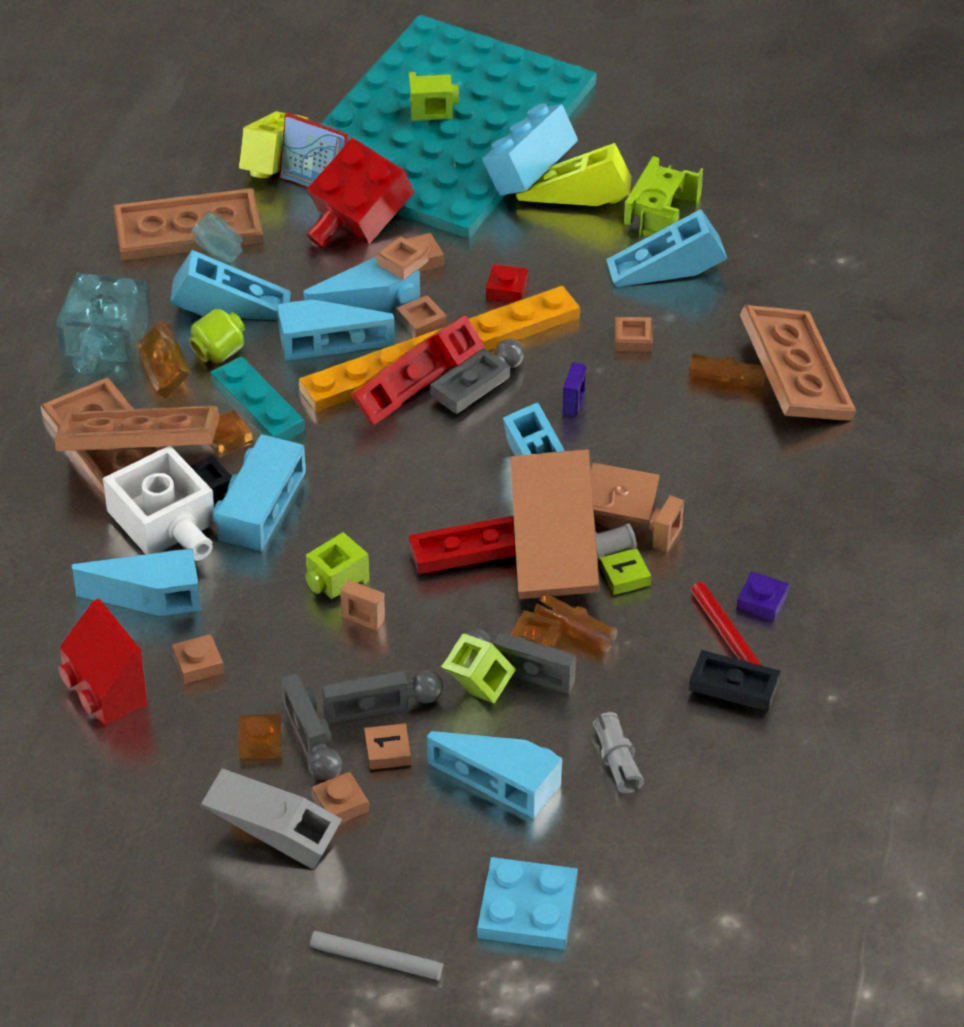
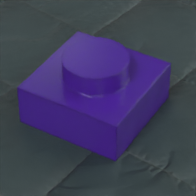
[736,571,789,621]

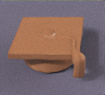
[591,462,660,529]

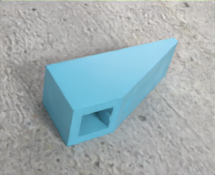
[72,548,201,616]

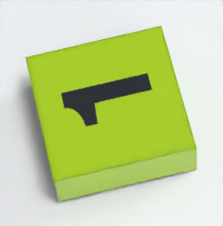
[599,548,652,595]

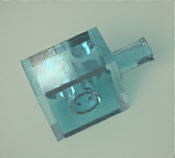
[56,272,151,374]

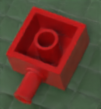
[305,137,415,249]

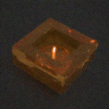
[209,409,253,457]
[511,610,562,648]
[239,714,282,759]

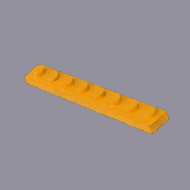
[299,285,580,413]

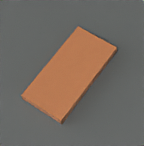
[113,188,264,261]
[740,305,856,421]
[41,377,165,496]
[54,405,219,451]
[510,449,600,599]

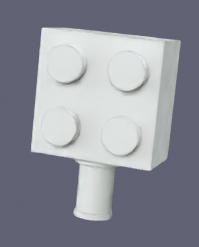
[103,446,215,561]

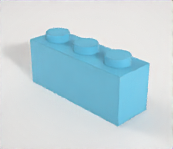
[482,104,578,196]
[212,434,306,552]

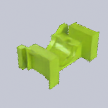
[624,156,703,236]

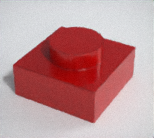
[486,264,529,302]

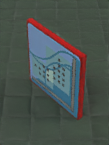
[279,113,349,187]

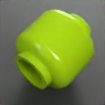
[189,309,245,364]

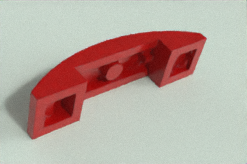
[351,315,485,426]

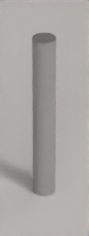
[310,930,443,980]

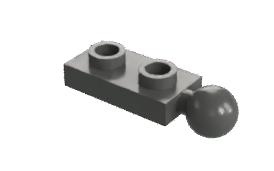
[430,339,525,414]
[465,629,576,694]
[322,670,443,725]
[282,673,342,782]

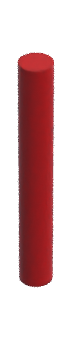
[691,582,762,665]

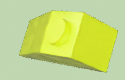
[239,111,308,178]
[516,143,632,206]

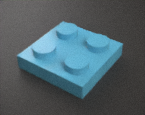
[477,857,578,950]

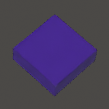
[562,362,587,417]

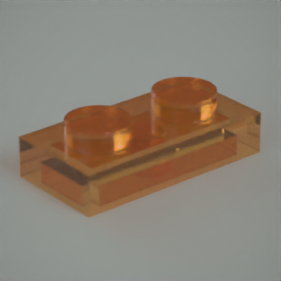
[136,320,191,399]

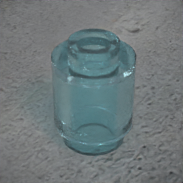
[191,211,244,265]

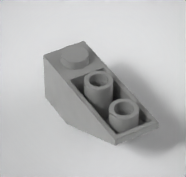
[200,768,342,870]

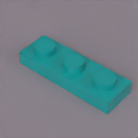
[210,357,305,440]

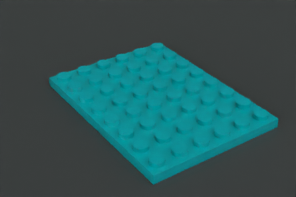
[321,15,597,240]

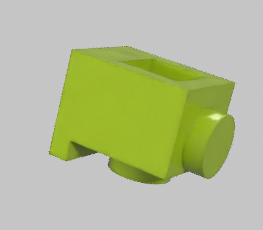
[409,72,459,121]
[305,532,370,599]
[441,633,516,703]

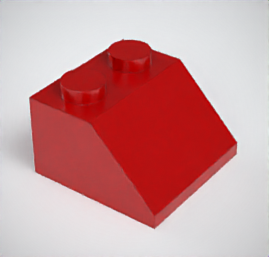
[58,598,148,726]

